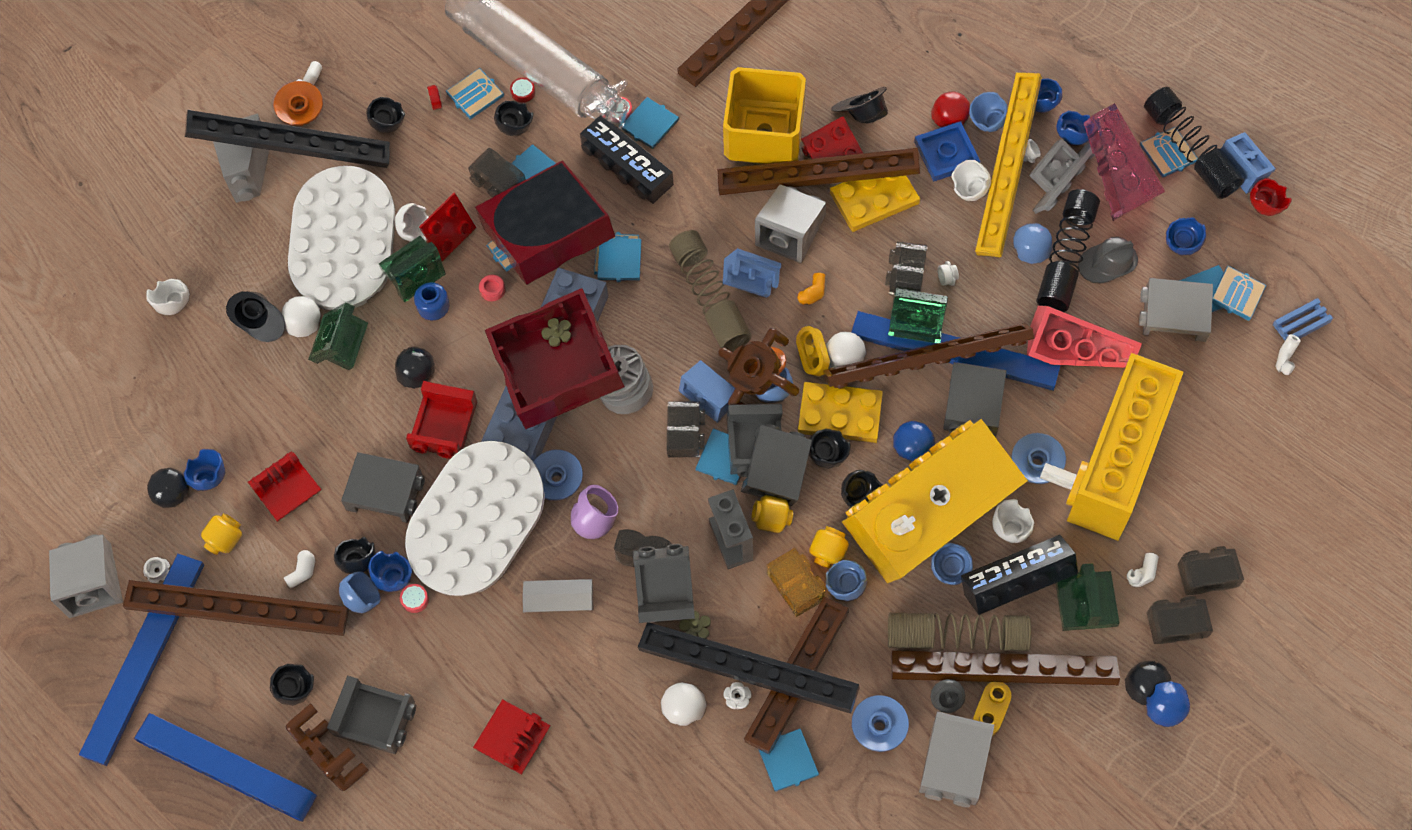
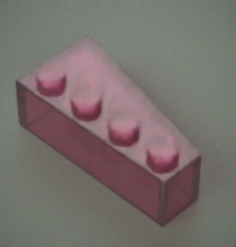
[1084,103,1165,221]

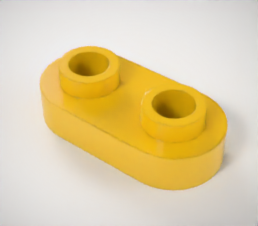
[796,326,830,376]
[973,682,1012,736]

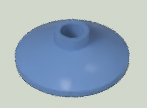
[1011,433,1066,484]
[534,450,583,500]
[852,695,909,752]

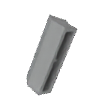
[523,579,593,612]

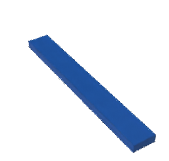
[851,311,1061,391]
[79,554,204,766]

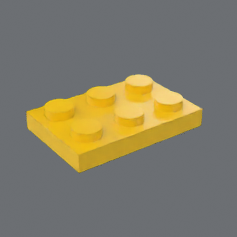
[830,176,920,232]
[798,382,883,443]

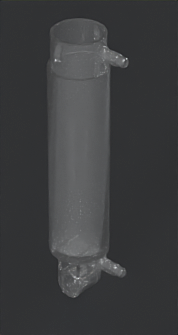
[445,0,628,130]

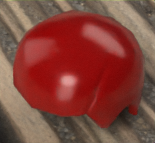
[931,91,970,128]
[1250,178,1292,216]

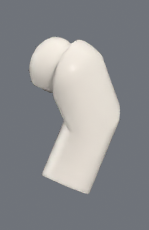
[296,61,322,85]
[1275,334,1301,375]
[284,550,315,589]
[1127,553,1159,587]

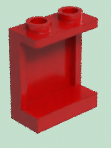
[406,381,477,459]

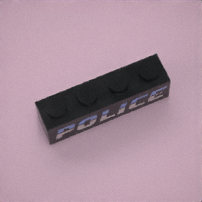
[580,115,674,204]
[961,535,1078,615]

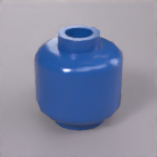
[414,282,450,321]

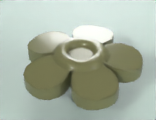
[542,318,571,347]
[679,611,711,639]

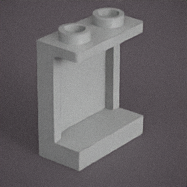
[1139,278,1213,342]

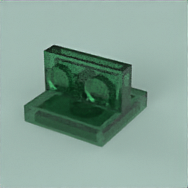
[379,235,446,303]
[888,288,948,343]
[308,302,368,370]
[1055,563,1120,631]

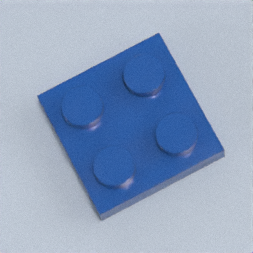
[914,121,981,182]

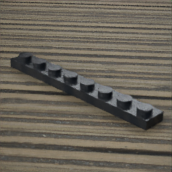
[185,110,390,168]
[638,622,860,714]

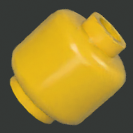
[751,495,793,533]
[201,513,242,555]
[809,526,849,569]

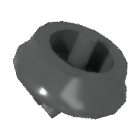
[930,679,966,713]

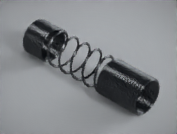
[1144,86,1244,199]
[1036,189,1100,312]

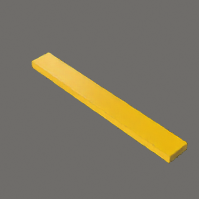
[975,72,1042,257]

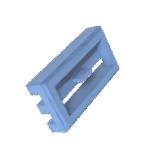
[1273,298,1333,341]

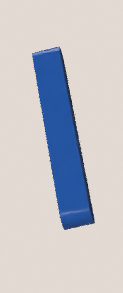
[134,713,317,822]

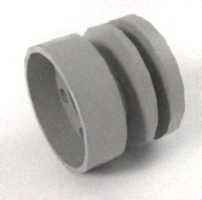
[600,345,654,414]

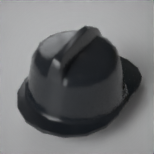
[831,87,888,124]
[226,291,285,342]

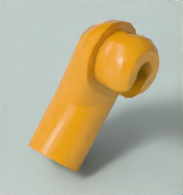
[797,273,825,305]

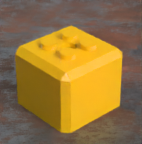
[723,67,806,164]

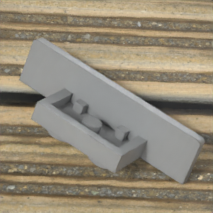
[1029,136,1103,214]

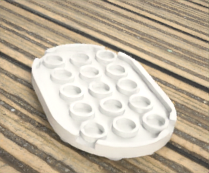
[288,166,395,311]
[405,441,545,596]

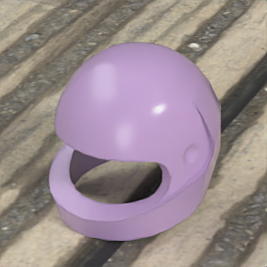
[571,485,618,539]

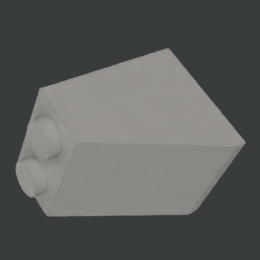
[213,113,269,203]
[755,185,826,263]
[49,535,123,618]
[919,712,994,807]

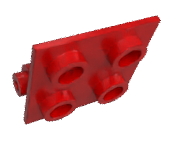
[801,116,863,159]
[419,193,477,262]
[247,451,321,522]
[473,699,551,775]

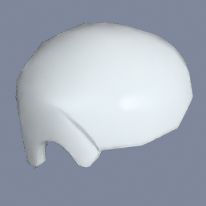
[951,160,991,201]
[395,203,428,243]
[146,279,190,315]
[281,296,321,337]
[826,332,866,368]
[992,499,1034,543]
[661,682,707,726]

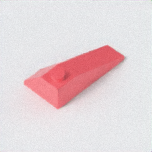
[1027,306,1142,368]

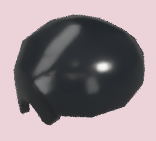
[366,97,405,133]
[494,101,533,136]
[395,346,435,389]
[809,429,851,469]
[147,468,189,508]
[841,470,883,508]
[334,537,376,574]
[1125,661,1171,705]
[270,664,314,706]

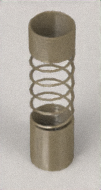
[669,230,751,351]
[888,612,1031,651]

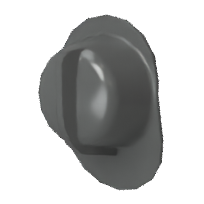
[1078,237,1138,283]

